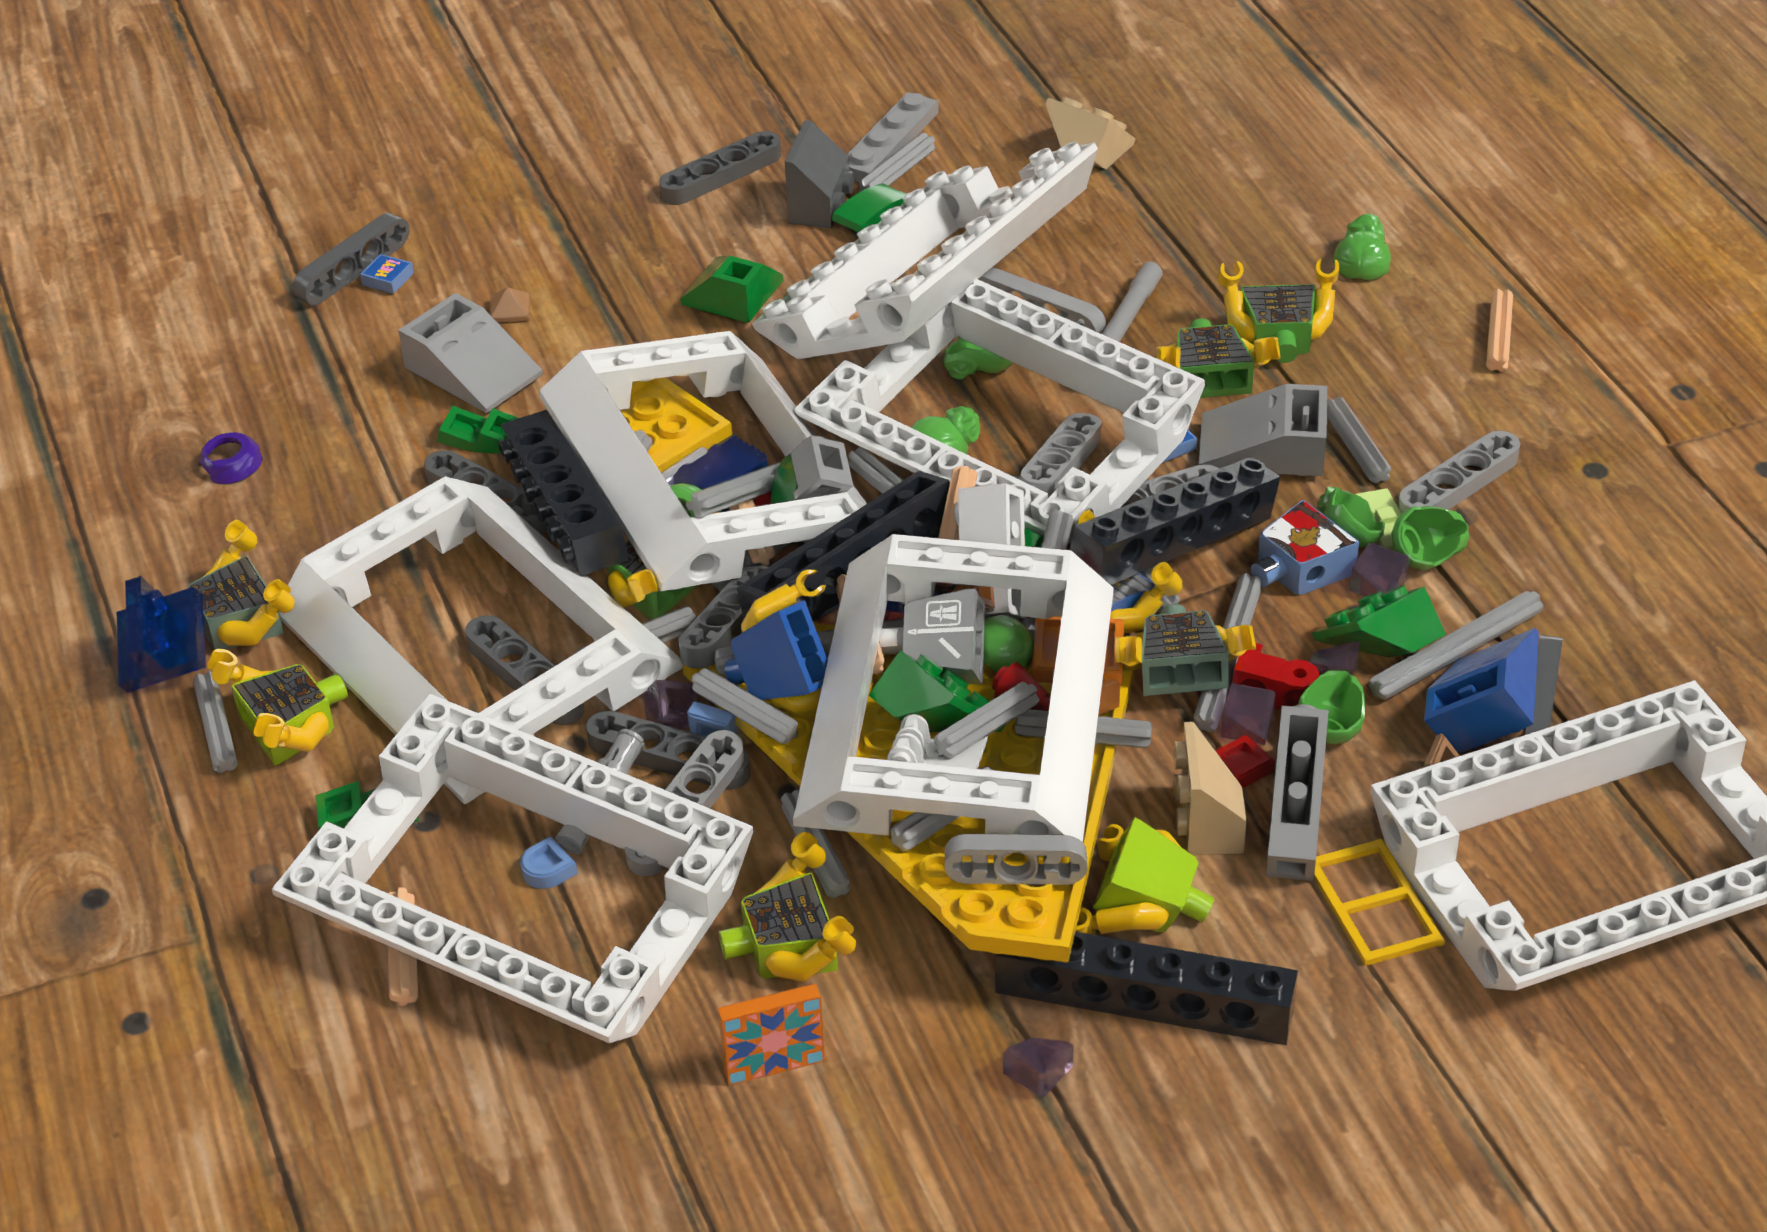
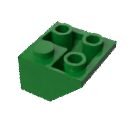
[680,255,784,323]
[1312,585,1446,658]
[869,651,1006,732]

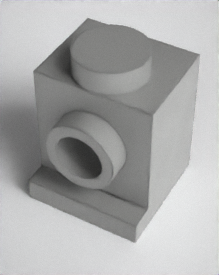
[790,435,853,500]

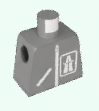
[879,588,985,685]

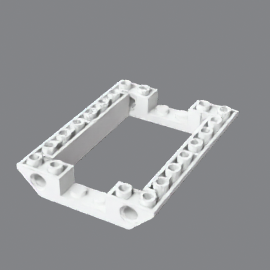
[752,142,1098,359]
[794,279,1205,543]
[539,331,867,591]
[279,476,683,805]
[793,534,1114,842]
[1370,680,1767,991]
[272,693,753,1043]

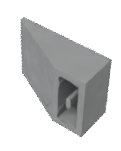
[398,293,543,413]
[1199,384,1327,476]

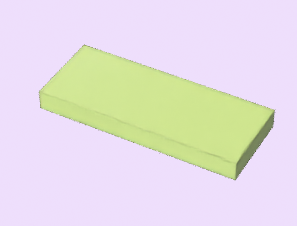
[1356,488,1401,553]

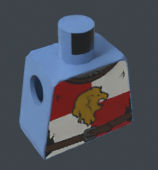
[1251,500,1359,595]

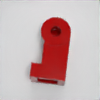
[1231,643,1319,709]

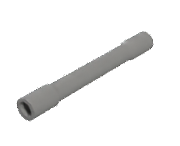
[1102,262,1163,342]

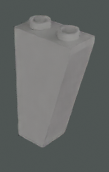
[1266,704,1329,881]

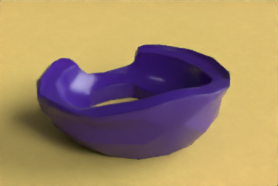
[199,432,263,484]

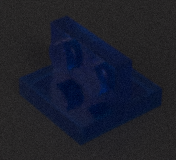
[116,576,206,693]

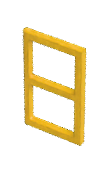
[1314,839,1445,966]

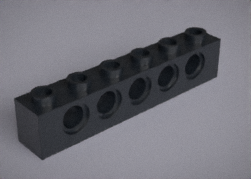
[498,410,629,576]
[1070,457,1281,585]
[737,470,950,621]
[995,931,1298,1045]

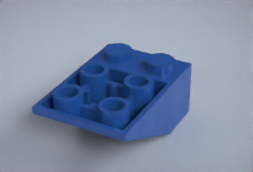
[1424,628,1539,754]

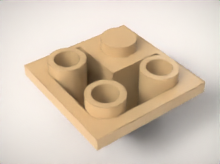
[1045,97,1136,170]
[1173,722,1246,855]

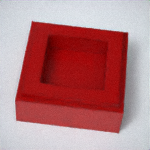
[1215,734,1275,789]

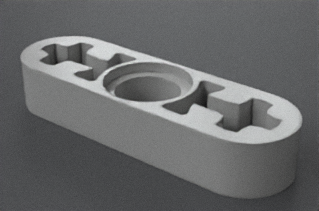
[945,834,1087,885]

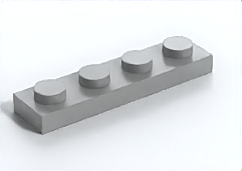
[847,92,939,182]

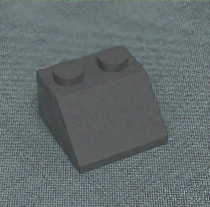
[785,120,855,228]

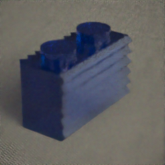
[673,435,768,512]

